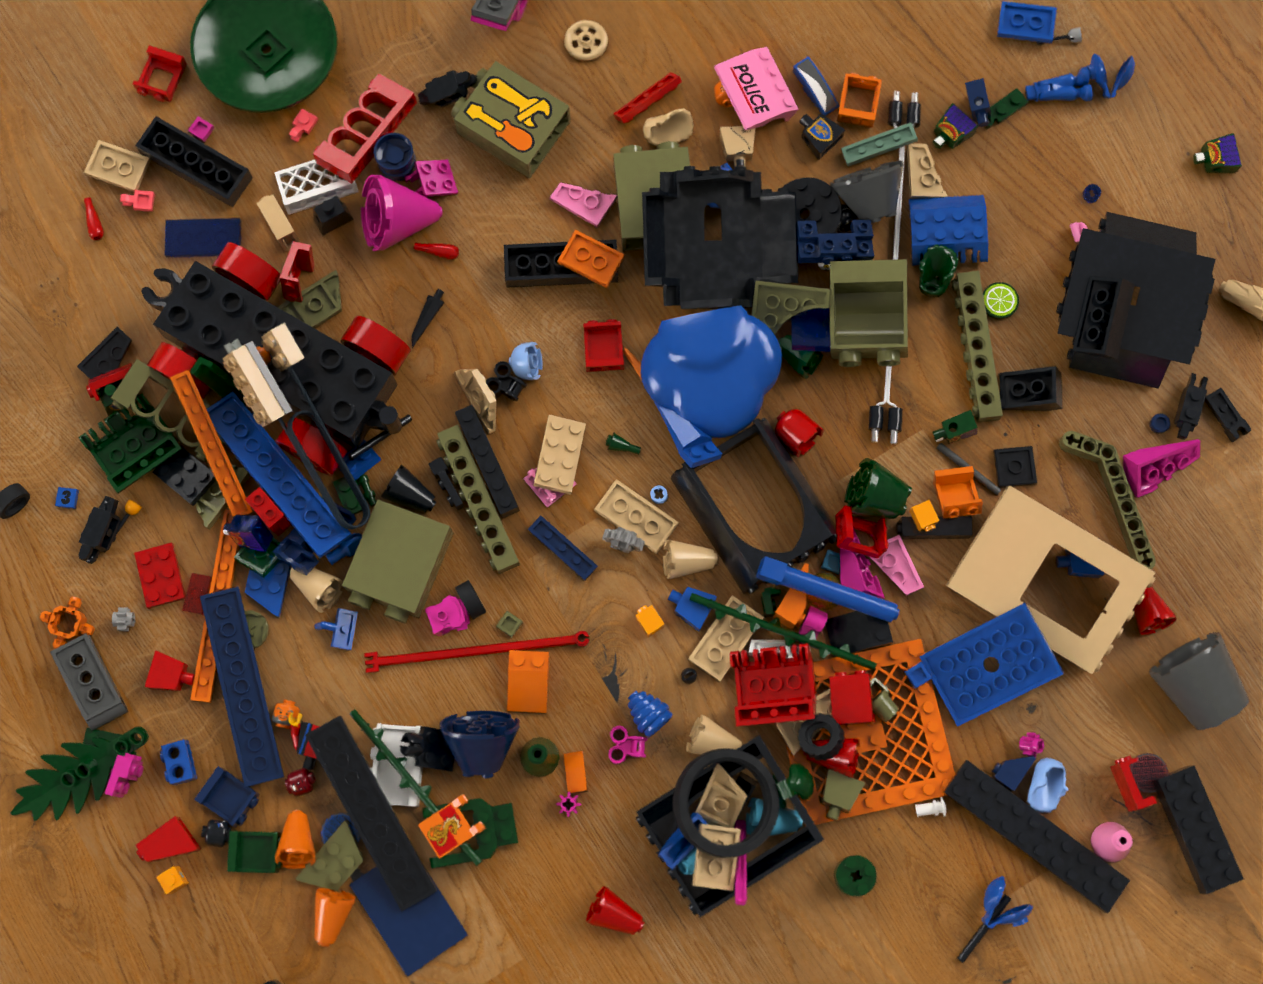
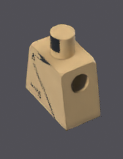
[720,126,755,167]

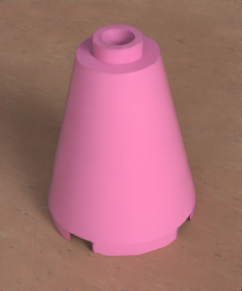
[1091,822,1132,862]

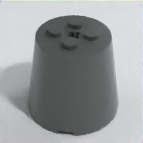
[1149,632,1250,730]

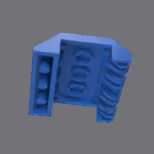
[908,195,988,266]

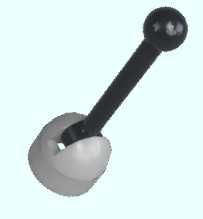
[1037,27,1082,45]

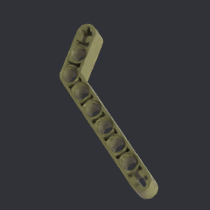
[1059,431,1156,570]

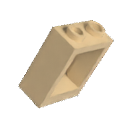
[257,194,300,253]

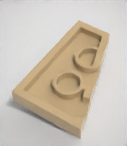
[907,144,948,199]

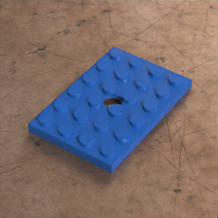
[920,603,1064,727]

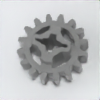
[602,527,645,553]

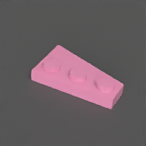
[550,183,617,228]
[869,535,924,596]

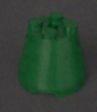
[844,458,912,519]

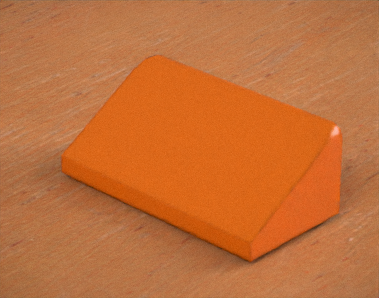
[564,751,588,793]

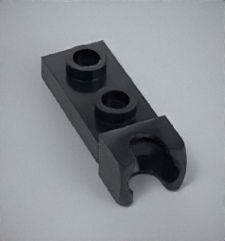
[1205,388,1251,442]
[428,457,464,510]

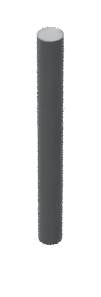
[936,443,1001,496]

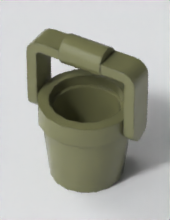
[870,678,899,722]

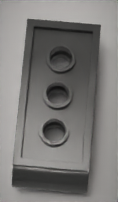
[50,633,129,731]

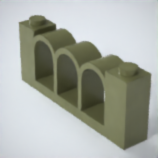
[110,359,224,462]

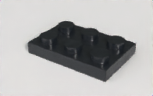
[152,447,216,506]

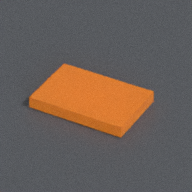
[557,230,625,288]

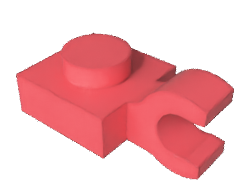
[289,109,318,142]
[120,190,155,212]

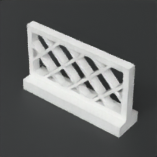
[275,150,359,215]

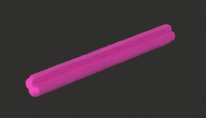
[735,820,747,906]

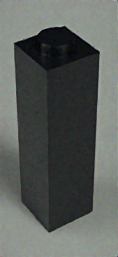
[896,516,973,539]

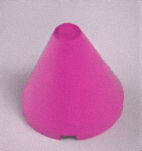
[361,175,442,251]

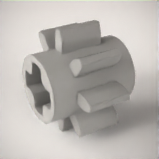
[112,607,135,631]

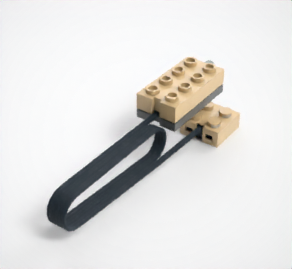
[223,323,370,530]

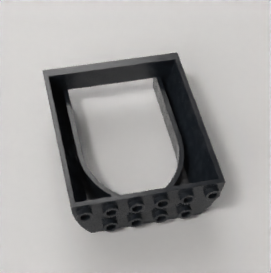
[671,418,837,594]
[635,735,825,918]

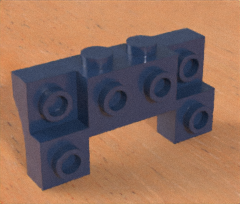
[797,220,874,264]
[273,497,357,576]

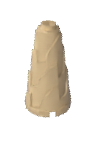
[1219,279,1263,321]

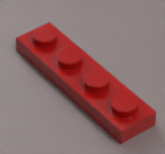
[613,72,682,124]

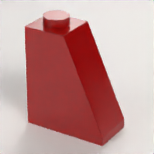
[135,816,202,862]

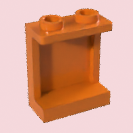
[933,466,983,519]

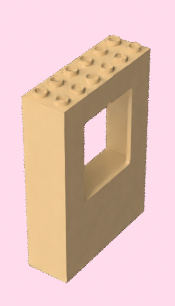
[946,485,1155,674]

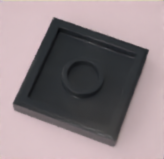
[993,446,1037,488]

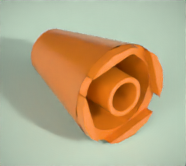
[275,810,316,869]
[315,887,355,947]

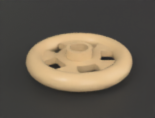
[564,20,608,61]

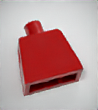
[144,651,195,691]

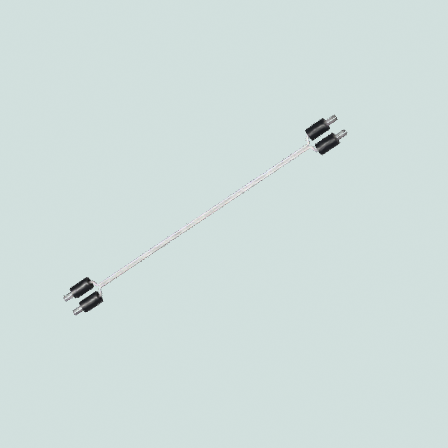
[868,91,921,444]

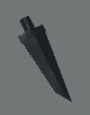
[412,289,444,348]

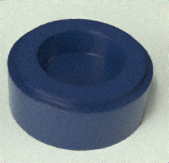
[1150,414,1170,434]

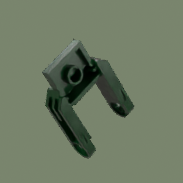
[422,798,519,869]

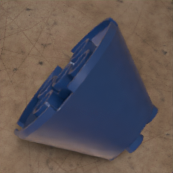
[440,711,520,778]

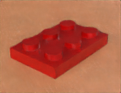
[134,542,186,609]

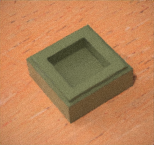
[496,611,523,638]

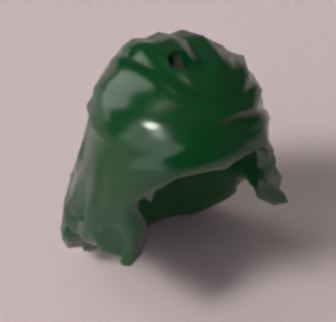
[919,244,959,297]

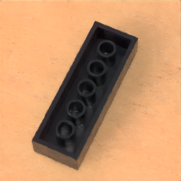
[135,116,253,207]
[504,240,618,288]
[1151,765,1244,894]

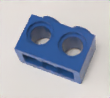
[160,740,198,786]

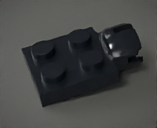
[400,726,455,772]

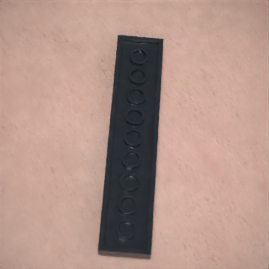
[305,715,437,911]
[943,760,1130,913]

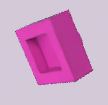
[188,116,214,142]

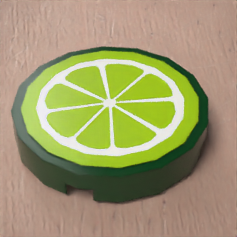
[983,282,1019,319]

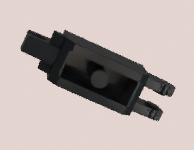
[418,71,478,107]
[1174,373,1208,440]
[78,496,121,564]

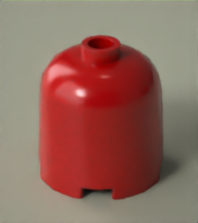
[775,409,824,457]

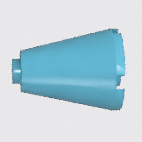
[746,797,803,836]

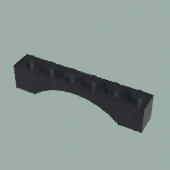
[455,405,520,519]

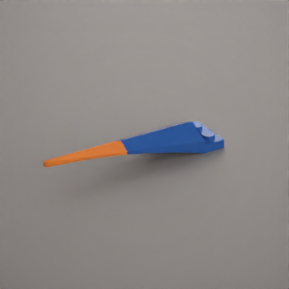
[623,347,722,468]

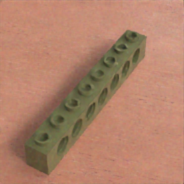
[952,271,1003,423]
[436,424,520,574]

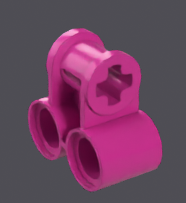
[799,605,828,644]
[608,726,648,765]

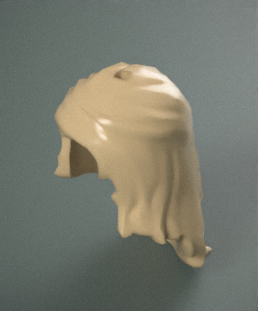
[643,108,694,146]

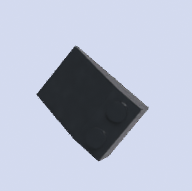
[999,366,1063,411]
[825,611,893,658]

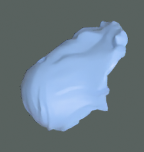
[1027,758,1069,813]

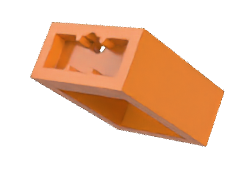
[837,73,882,128]

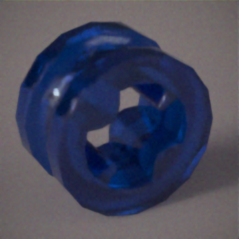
[1083,184,1101,203]

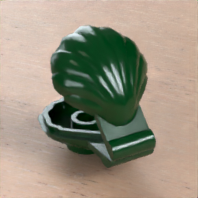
[772,764,814,809]

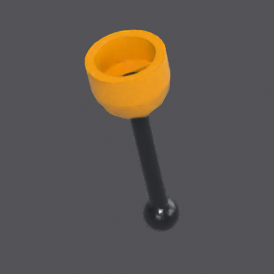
[112,499,142,542]

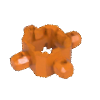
[40,596,95,649]

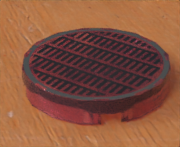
[1129,753,1168,793]

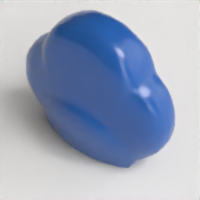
[641,305,782,438]

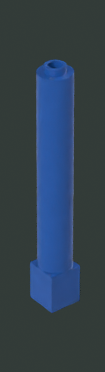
[756,556,899,623]

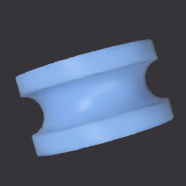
[650,485,668,504]

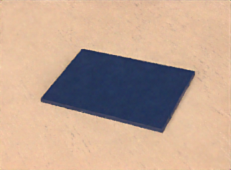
[349,866,468,977]

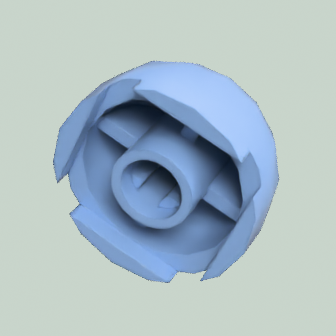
[509,342,543,380]

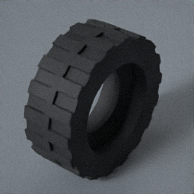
[798,714,845,761]

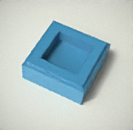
[821,550,840,575]

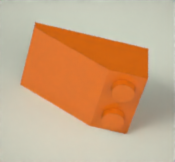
[773,563,809,630]
[507,650,550,713]

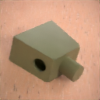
[822,769,865,821]

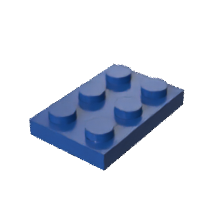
[997,1,1057,43]

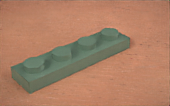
[841,122,918,167]

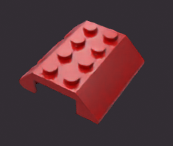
[730,643,817,726]

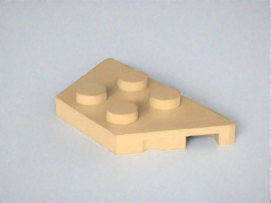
[454,369,496,434]
[695,763,747,828]

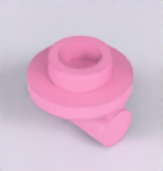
[1070,222,1088,243]

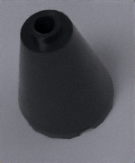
[381,464,436,513]

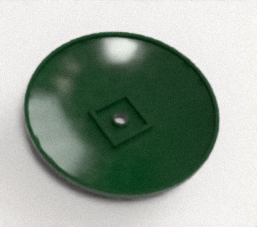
[190,0,338,113]

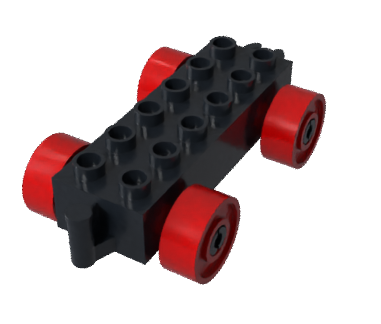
[141,242,411,477]

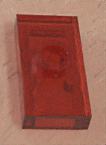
[182,573,212,615]

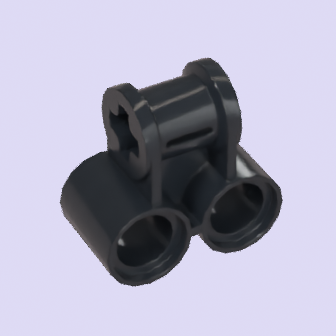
[486,361,527,402]

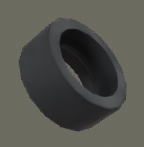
[0,483,30,519]
[455,580,486,619]

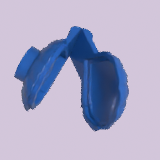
[1086,53,1135,99]
[982,876,1033,928]

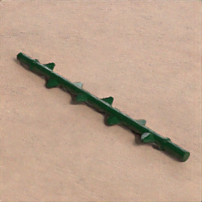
[689,593,877,670]
[349,709,482,867]

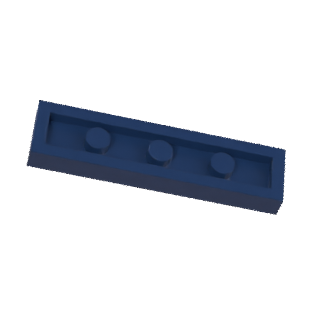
[528,515,598,581]

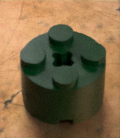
[834,855,877,897]

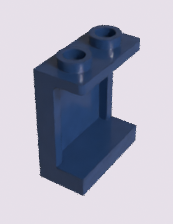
[194,766,260,827]

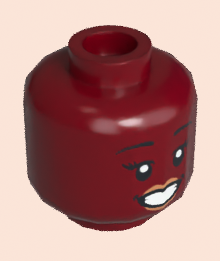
[285,768,316,797]

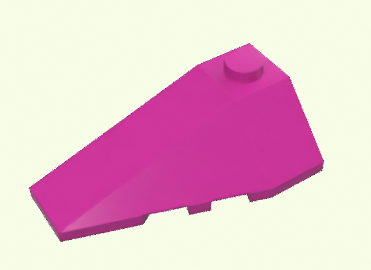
[1123,439,1201,498]
[840,529,885,599]

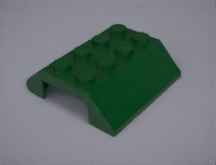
[78,393,182,494]

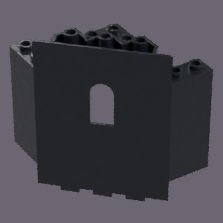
[642,166,798,309]
[1056,212,1216,389]

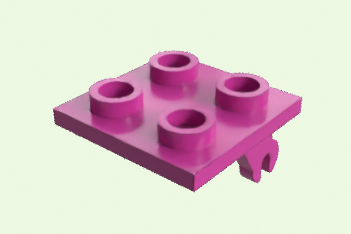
[405,160,458,196]

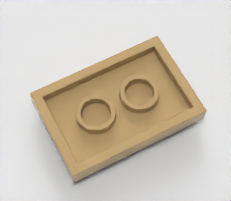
[84,140,151,192]
[692,824,741,891]

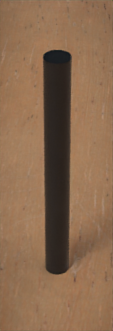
[348,414,412,460]
[957,894,1011,963]

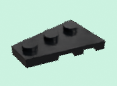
[77,326,132,389]

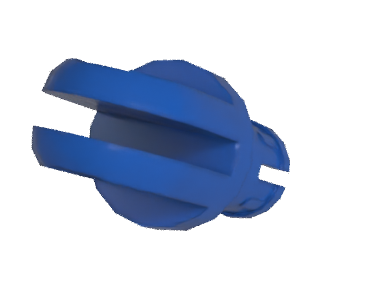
[325,533,363,565]

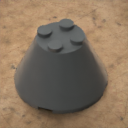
[830,161,904,223]

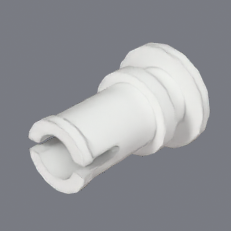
[915,797,946,817]

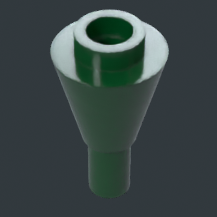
[605,432,641,455]

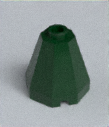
[778,335,826,379]

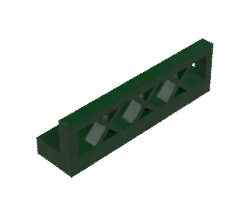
[190,357,246,406]

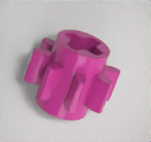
[1019,732,1044,758]
[556,791,581,817]

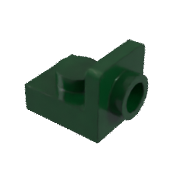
[760,587,781,618]

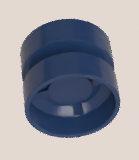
[374,133,417,181]

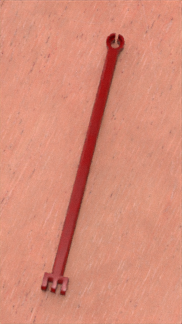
[364,631,590,673]

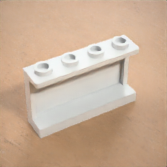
[370,723,423,807]

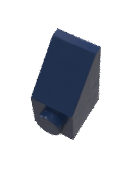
[991,756,1036,792]

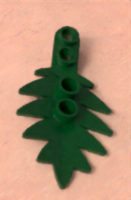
[10,726,149,821]

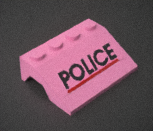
[714,47,798,130]

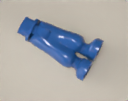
[1025,67,1093,102]

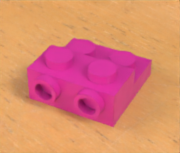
[105,753,144,798]

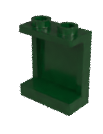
[227,831,282,873]

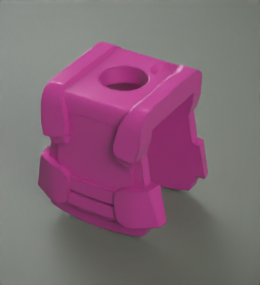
[425,595,470,636]

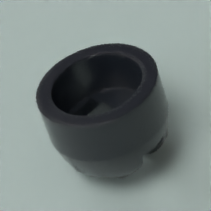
[681,668,697,684]

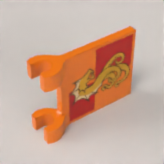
[418,794,486,859]

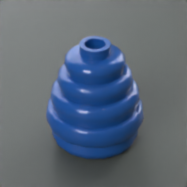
[628,690,673,737]

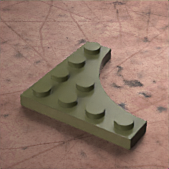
[752,281,832,334]

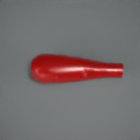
[84,197,104,241]
[414,242,459,260]

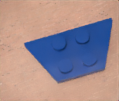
[245,560,291,618]

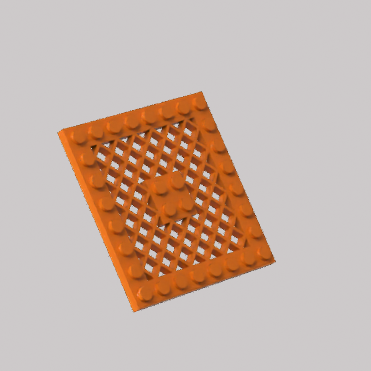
[785,639,955,826]

